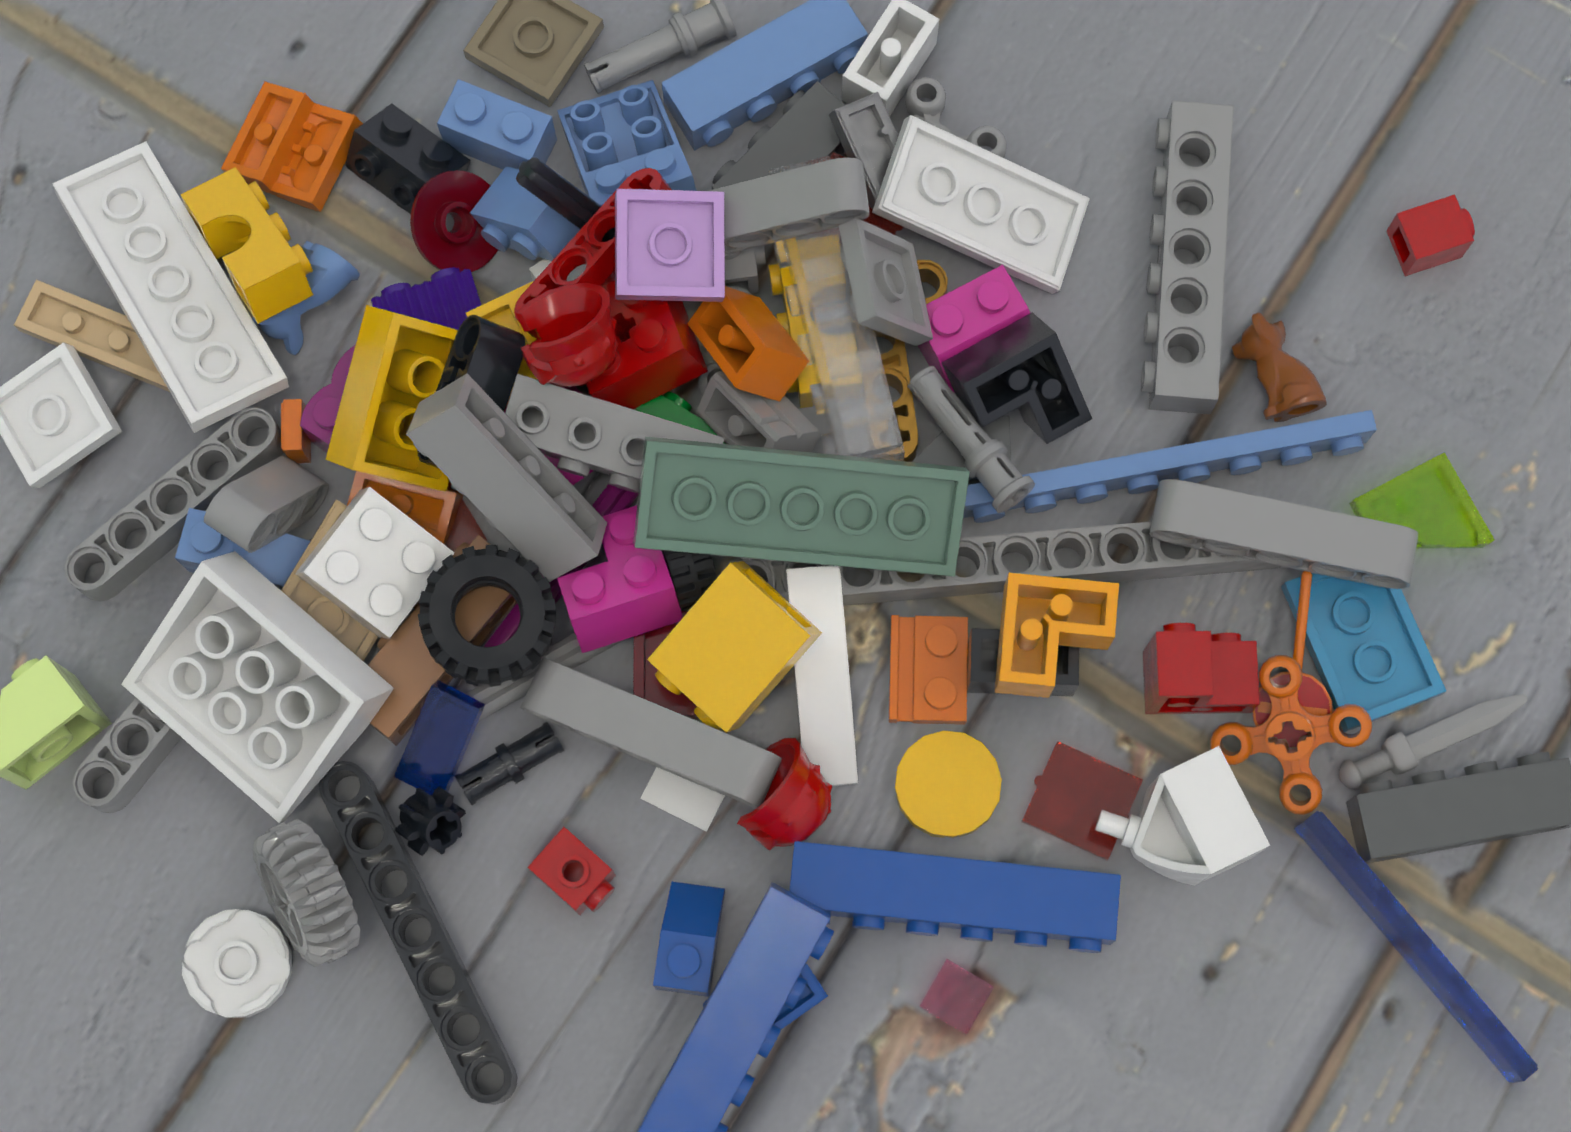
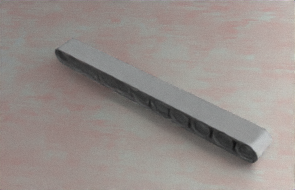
[737,521,1282,606]

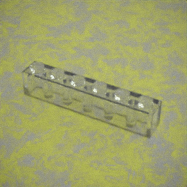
[768,156,905,461]

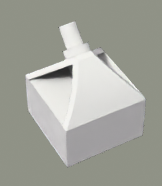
[1095,746,1270,886]

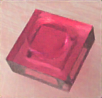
[919,959,994,1035]

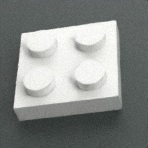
[0,342,122,489]

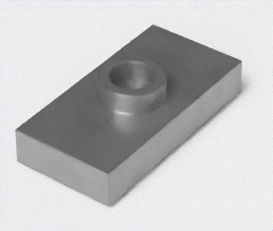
[828,92,898,209]

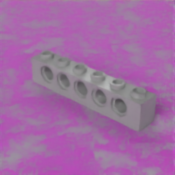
[1141,100,1234,414]

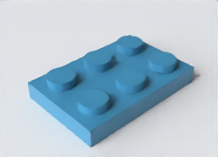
[1281,573,1446,732]

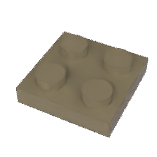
[463,0,604,107]

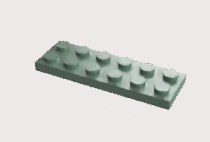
[633,436,970,577]

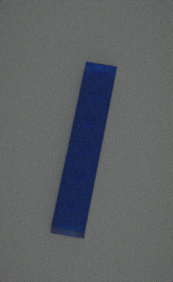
[1294,810,1538,1083]

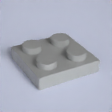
[838,218,933,346]

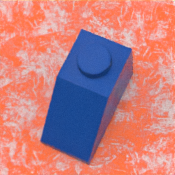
[653,881,725,997]

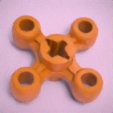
[1210,655,1372,815]

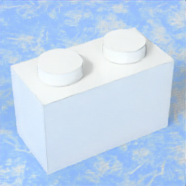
[842,0,940,117]

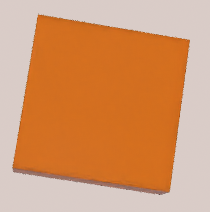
[281,399,311,464]

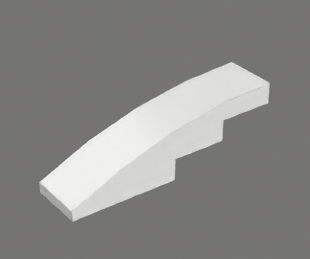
[786,565,858,786]

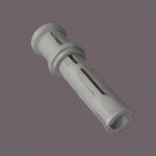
[584,0,737,94]
[907,366,1035,513]

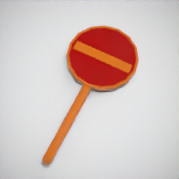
[1253,571,1333,747]

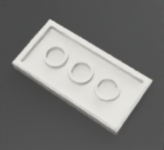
[872,115,1090,294]

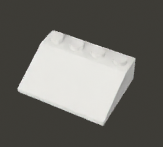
[121,551,394,823]

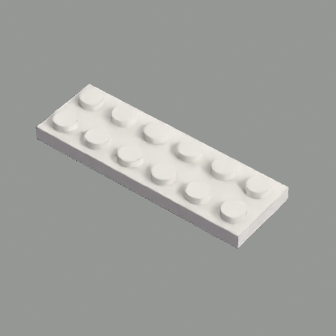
[52,141,289,433]

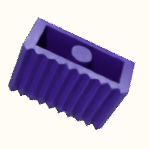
[371,267,482,330]

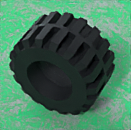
[418,544,556,687]

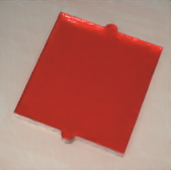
[1021,741,1143,861]

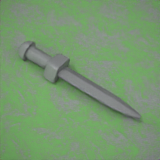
[1339,694,1528,790]

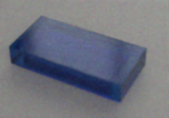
[394,680,485,796]

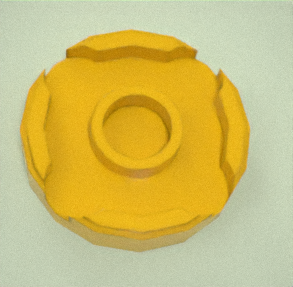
[895,730,1002,838]

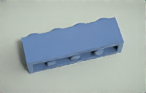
[661,0,868,151]

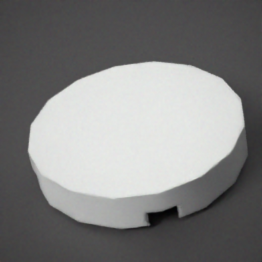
[182,909,292,1018]

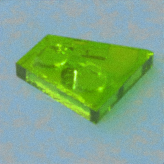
[1349,452,1495,549]

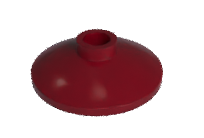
[410,170,498,272]

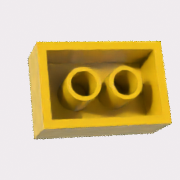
[325,305,458,492]

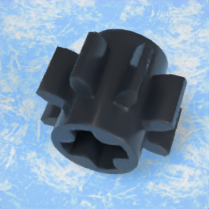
[395,786,466,856]

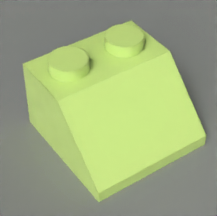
[0,656,112,790]

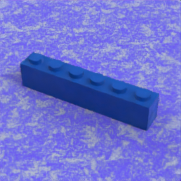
[789,841,1121,953]
[636,882,834,1132]

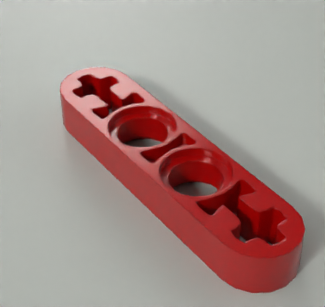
[514,168,672,339]

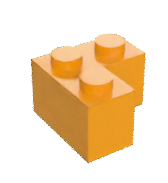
[995,572,1119,698]

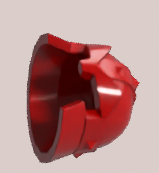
[515,283,619,387]
[737,738,832,851]

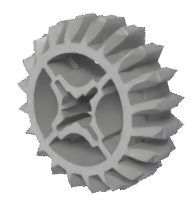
[253,819,360,967]

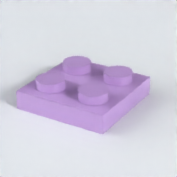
[615,189,725,302]

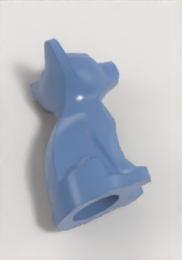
[252,241,360,355]

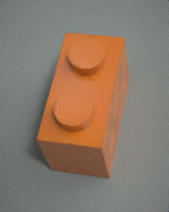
[687,286,810,402]

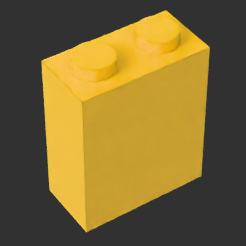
[647,561,822,733]

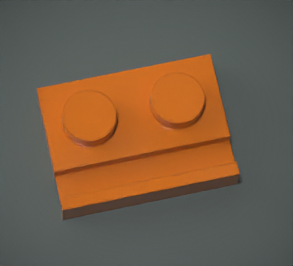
[889,615,968,725]

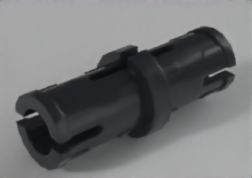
[455,721,565,805]

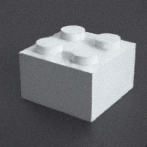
[295,487,454,638]

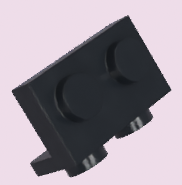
[346,103,471,214]

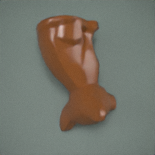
[1232,312,1327,422]

